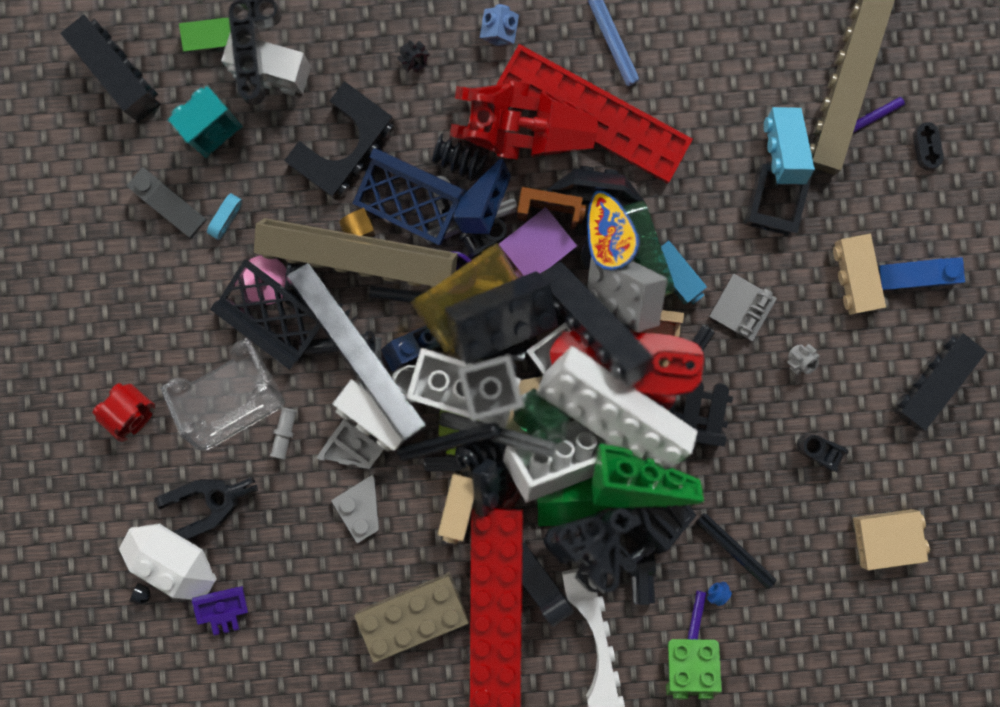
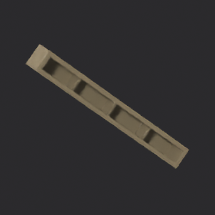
[809,0,895,175]
[254,218,458,291]

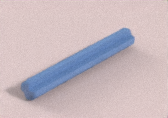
[588,0,639,86]

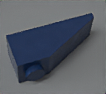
[453,160,511,234]

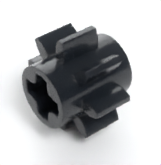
[397,40,430,73]

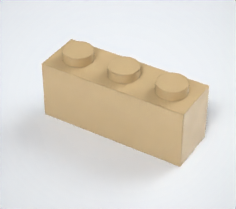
[833,233,886,315]

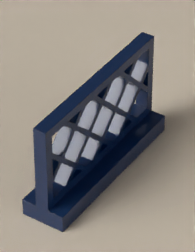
[352,148,467,245]

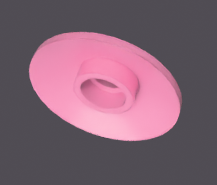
[243,256,286,305]

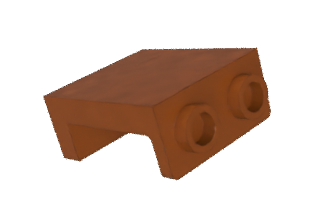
[517,187,586,229]

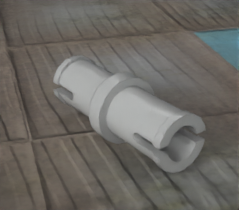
[270,407,297,460]

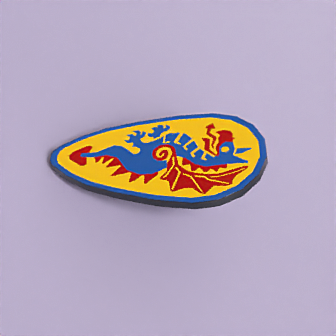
[587,190,640,271]

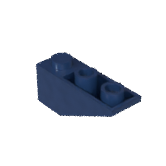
[381,316,452,371]

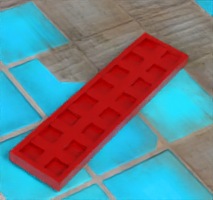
[496,44,693,184]
[470,507,523,707]

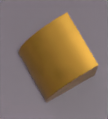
[339,208,376,237]

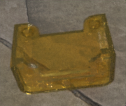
[410,243,518,353]

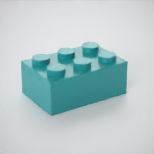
[168,86,243,158]

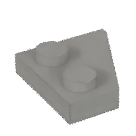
[316,419,384,469]
[331,475,379,543]

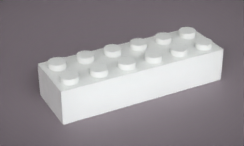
[536,346,697,470]

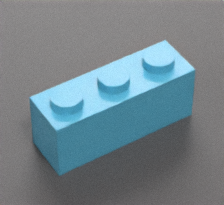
[764,107,814,184]

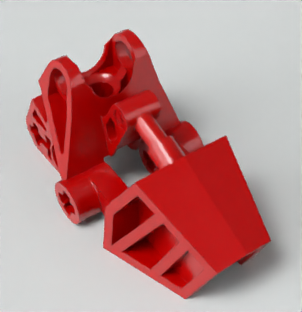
[450,81,598,159]

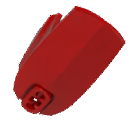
[550,331,704,411]

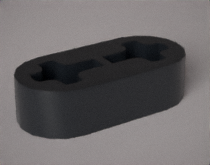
[913,122,944,170]

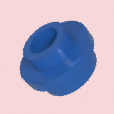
[707,582,732,606]

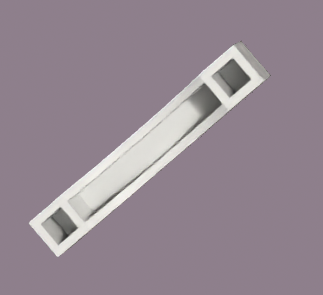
[561,568,625,707]

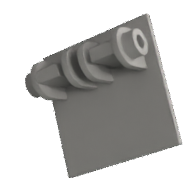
[709,274,777,341]

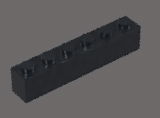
[540,261,654,387]

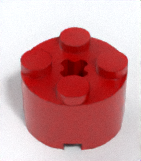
[92,383,155,442]

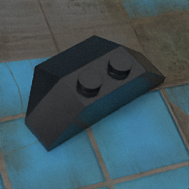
[546,166,646,212]

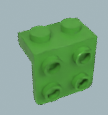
[666,639,721,700]

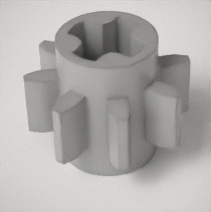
[787,344,820,375]

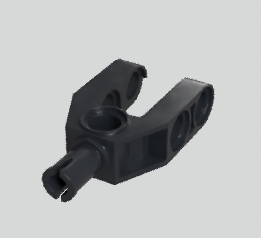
[154,476,258,540]

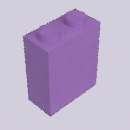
[498,207,577,278]

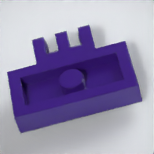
[192,586,248,636]

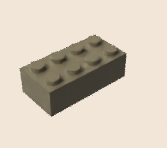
[354,572,469,663]

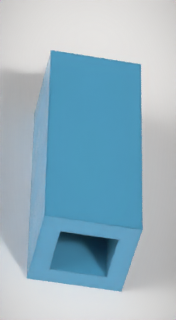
[647,241,707,305]

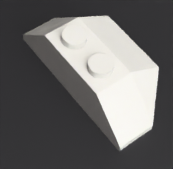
[119,524,217,600]

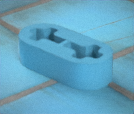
[207,193,243,240]

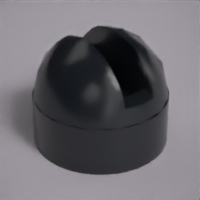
[129,583,151,604]

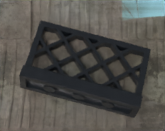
[210,259,321,370]

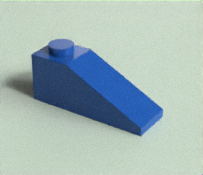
[878,257,965,290]

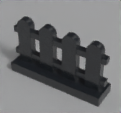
[668,381,733,447]

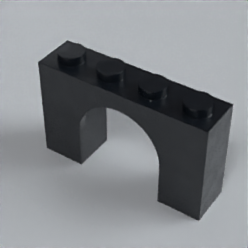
[284,81,394,200]

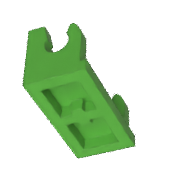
[179,17,231,52]

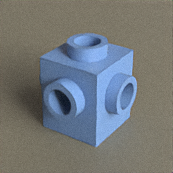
[480,4,519,46]

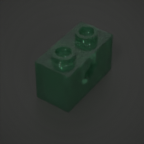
[513,388,568,445]

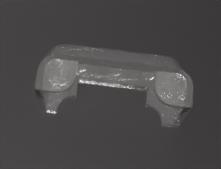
[160,338,285,450]

